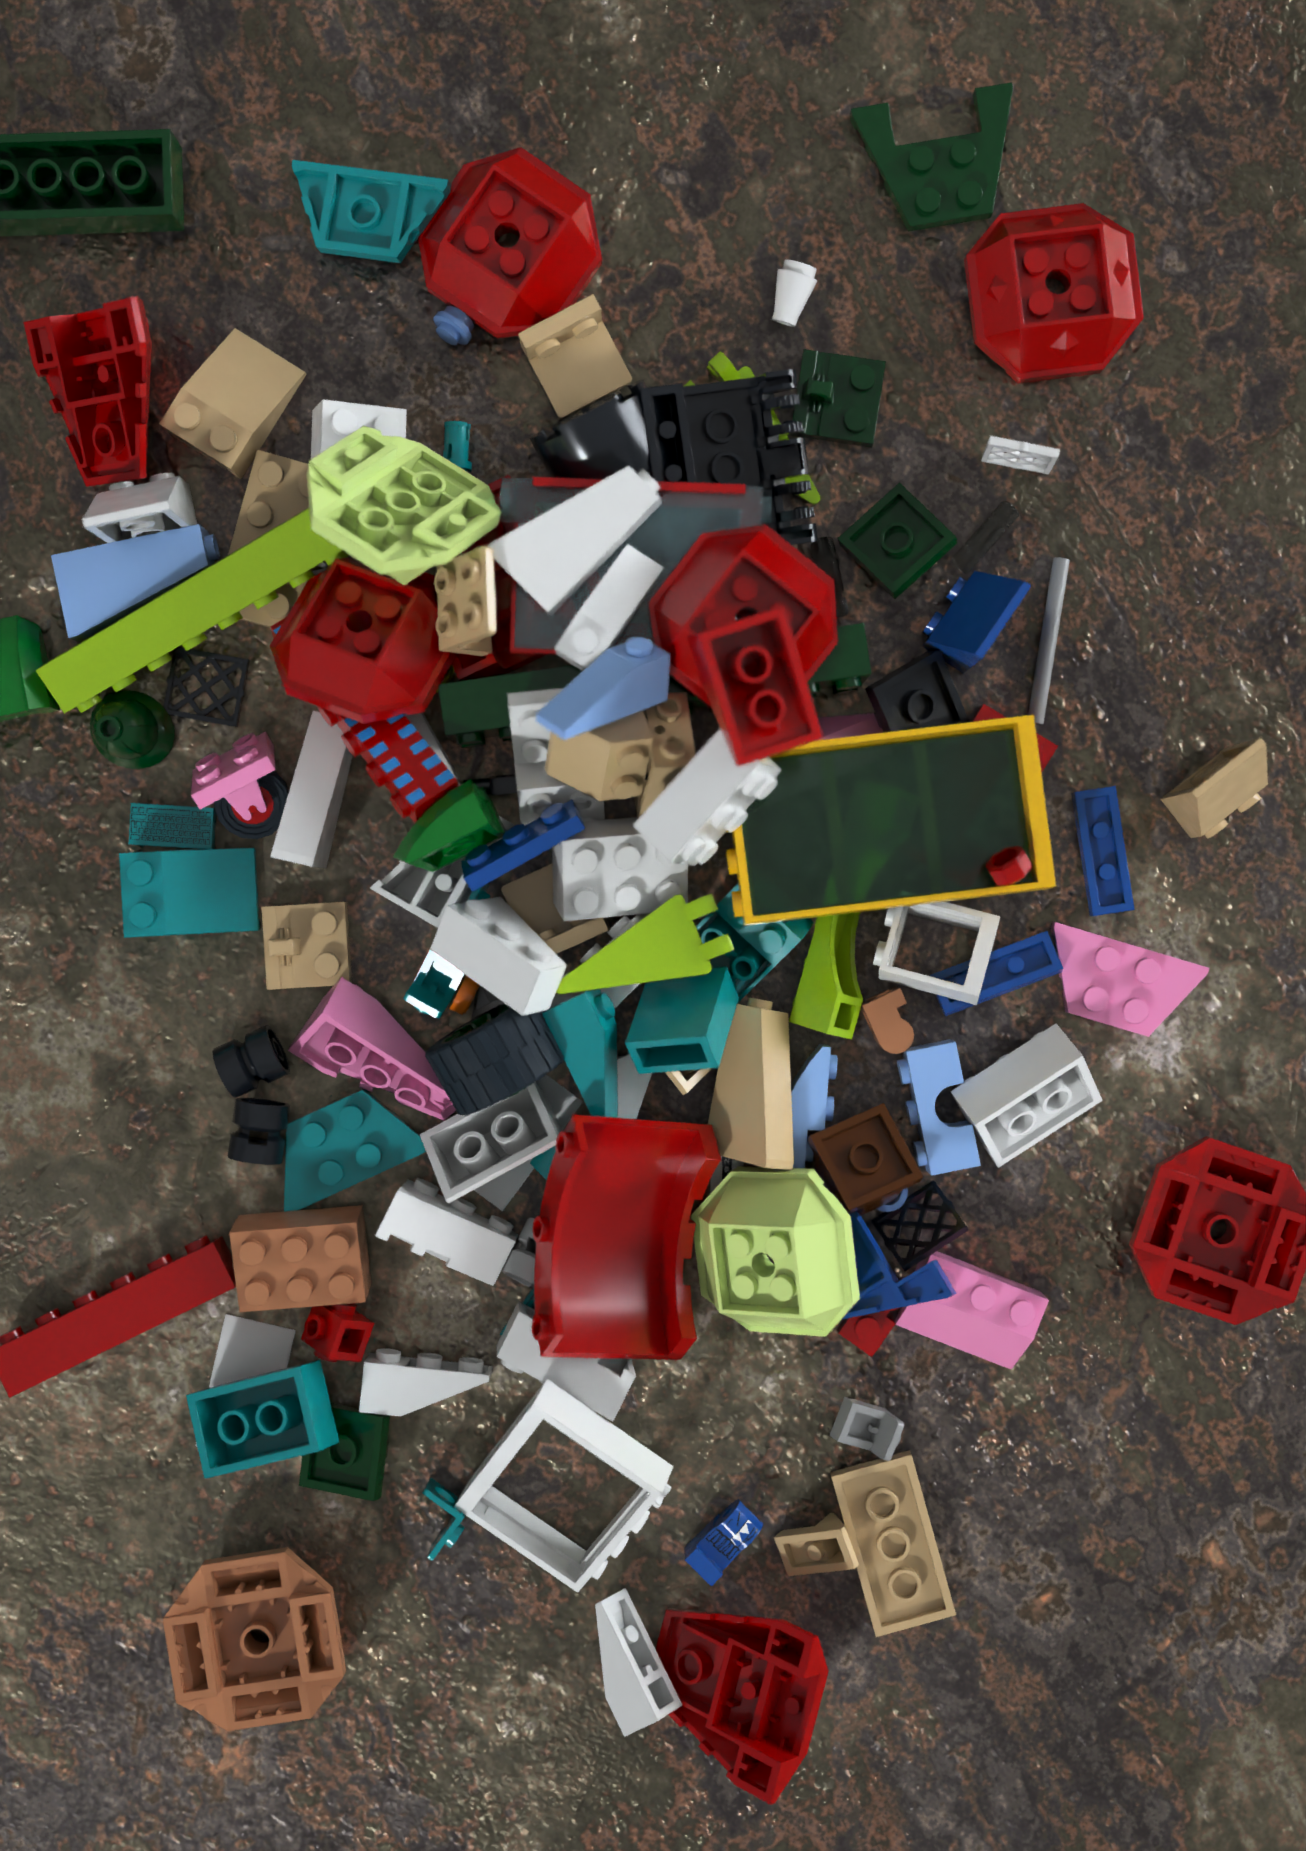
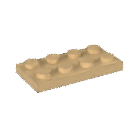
[228,450,314,628]
[830,1450,956,1637]

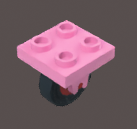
[191,731,289,839]

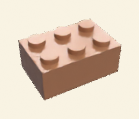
[229,1205,372,1312]

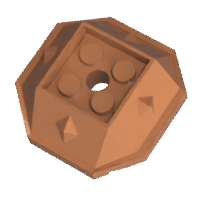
[163,1547,346,1731]

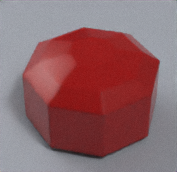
[986,846,1032,886]

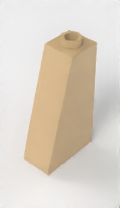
[708,997,794,1170]

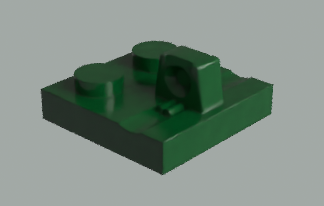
[790,349,886,448]
[837,482,957,599]
[299,1403,390,1501]

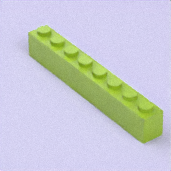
[35,507,350,714]

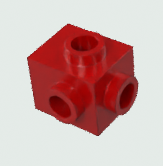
[301,1303,375,1362]

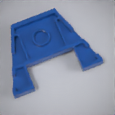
[842,1211,956,1320]

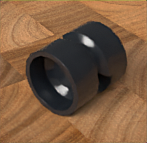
[212,1025,290,1098]
[228,1097,290,1165]

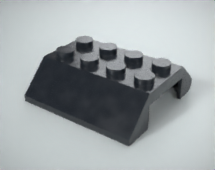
[639,369,818,563]

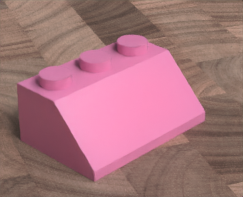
[895,1248,1049,1369]

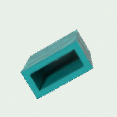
[625,967,739,1074]

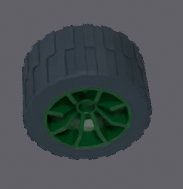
[425,1003,565,1115]

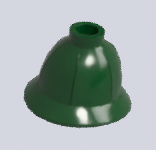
[90,690,175,769]

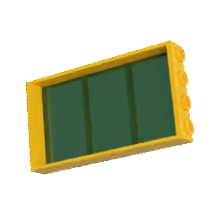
[726,715,1056,926]

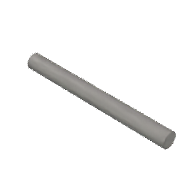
[1028,557,1070,725]

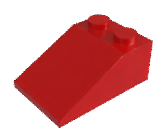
[687,606,823,766]

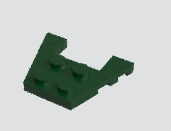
[850,82,1013,232]

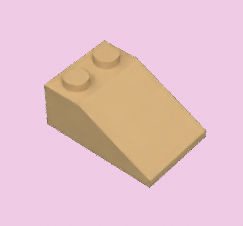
[159,328,306,479]
[1160,738,1268,839]

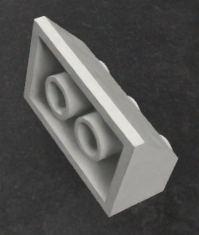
[951,1023,1103,1168]
[420,1082,562,1204]

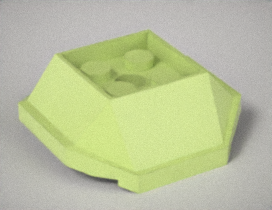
[307,426,501,585]
[691,1166,860,1337]

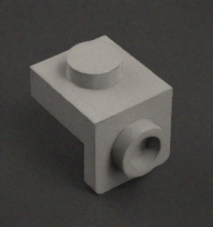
[830,1397,904,1461]

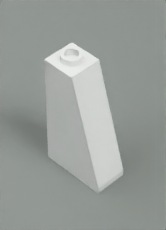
[488,466,662,616]
[271,711,353,868]

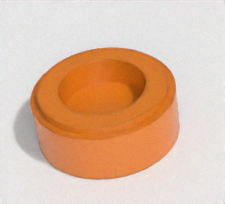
[449,975,480,1015]

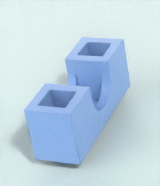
[897,1039,981,1176]

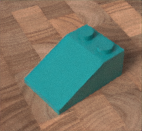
[119,848,260,938]

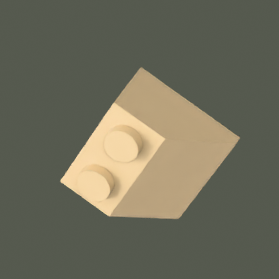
[545,710,653,801]

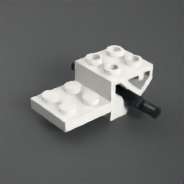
[463,688,649,825]

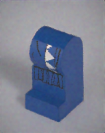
[684,1499,763,1587]

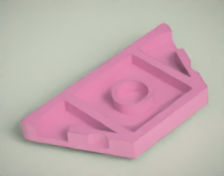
[1051,922,1209,1037]

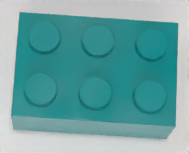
[186,1360,340,1479]

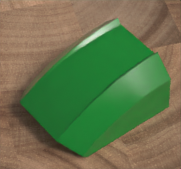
[0,615,60,722]
[393,779,506,872]

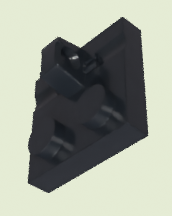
[865,649,970,764]

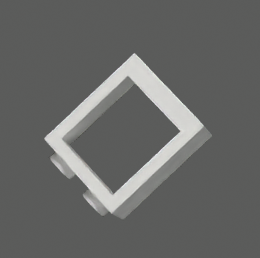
[873,891,1000,1005]

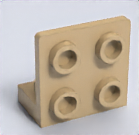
[518,294,632,419]
[434,546,496,656]
[501,863,610,954]

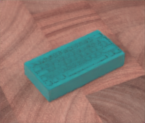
[128,803,217,849]

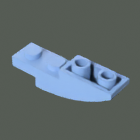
[791,1044,838,1168]

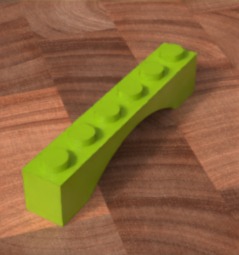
[789,780,919,1040]

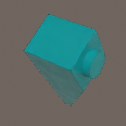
[542,989,618,1118]

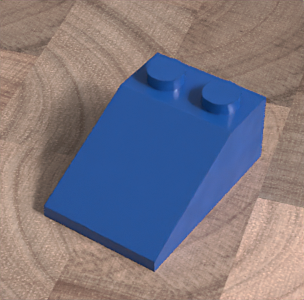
[922,571,1031,674]

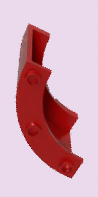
[532,1114,721,1360]

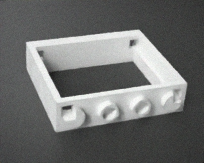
[454,1379,674,1593]

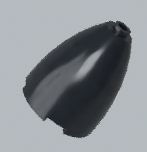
[529,379,662,559]

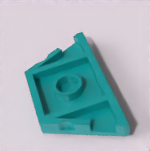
[292,160,452,263]
[284,1089,426,1211]

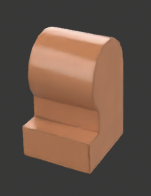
[861,986,914,1054]

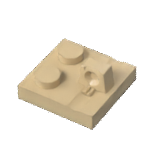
[262,902,352,990]

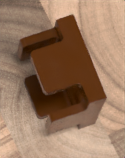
[807,1103,923,1216]

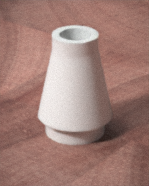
[772,259,817,327]

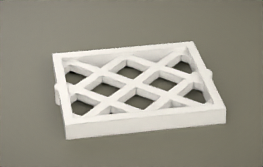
[981,436,1060,475]

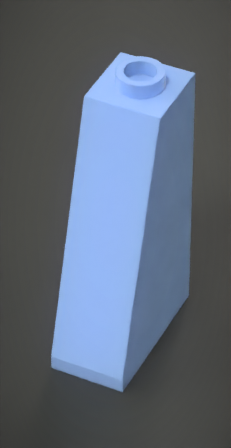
[51,524,220,643]

